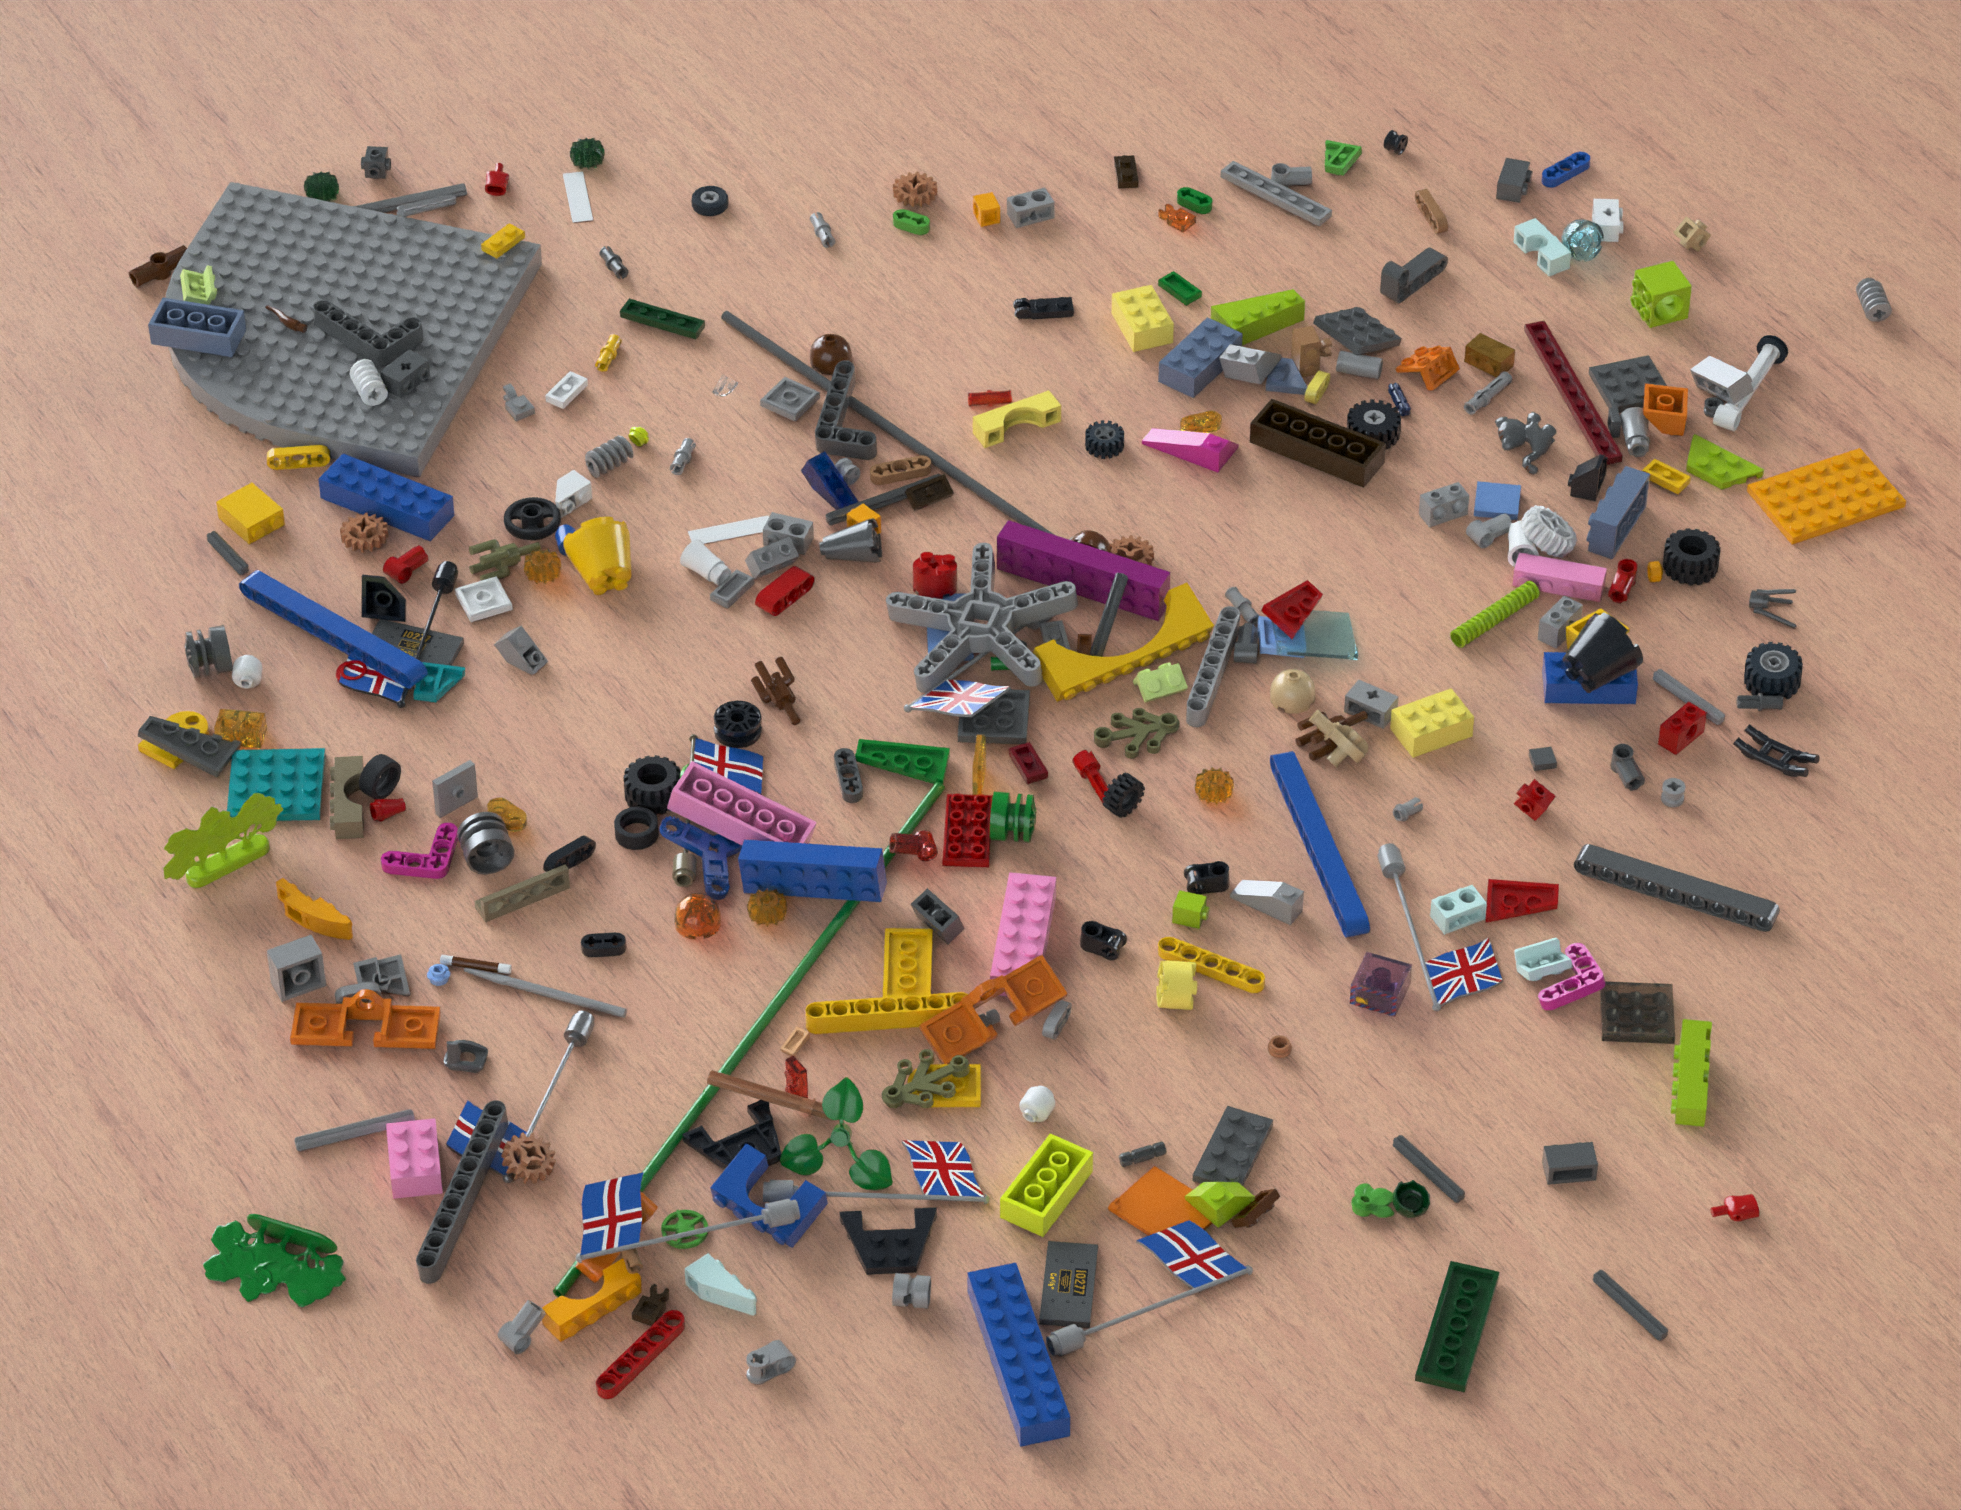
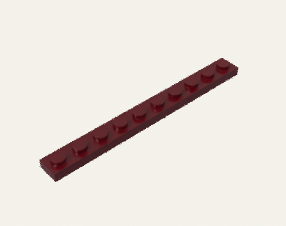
[1524,320,1623,465]

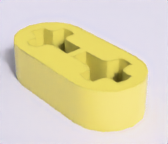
[1304,370,1330,404]

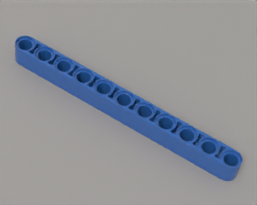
[239,570,428,689]
[1270,751,1370,938]

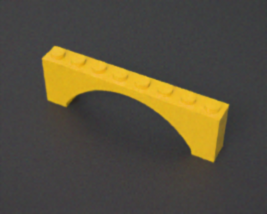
[1033,582,1214,702]

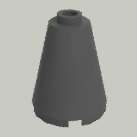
[819,518,882,563]

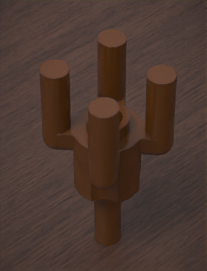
[751,657,801,725]
[1295,711,1368,761]

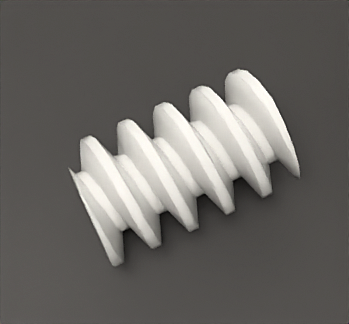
[350,359,388,406]

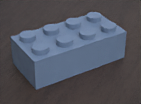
[148,298,246,357]
[1158,317,1242,398]
[1586,466,1650,559]

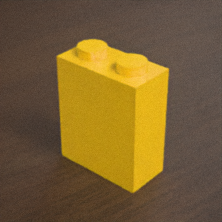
[216,482,285,545]

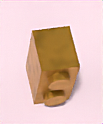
[1464,333,1515,378]

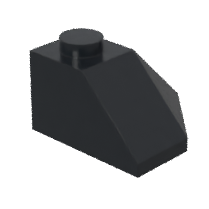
[1568,454,1608,502]
[361,575,406,622]

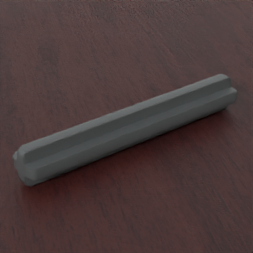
[1090,573,1128,657]
[1393,1135,1465,1203]
[1593,1270,1668,1341]

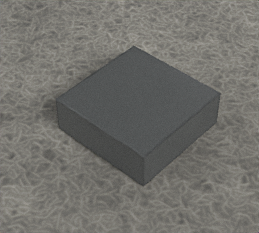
[1607,407,1621,438]
[1529,747,1557,771]

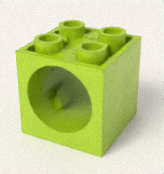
[1630,261,1692,328]

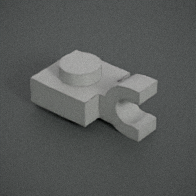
[503,383,535,421]

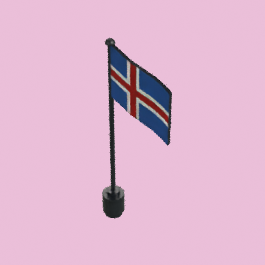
[339,561,458,708]

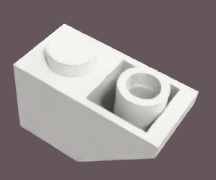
[555,470,592,518]

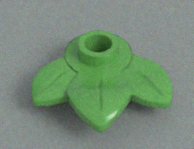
[1351,1183,1394,1218]

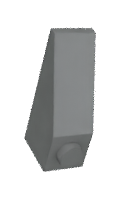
[1230,880,1304,925]

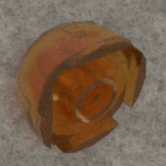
[674,893,721,940]

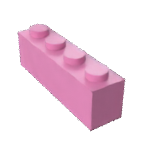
[1512,552,1607,602]

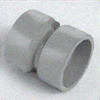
[892,1273,931,1309]

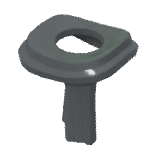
[444,1040,488,1073]

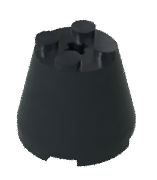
[1562,612,1643,693]

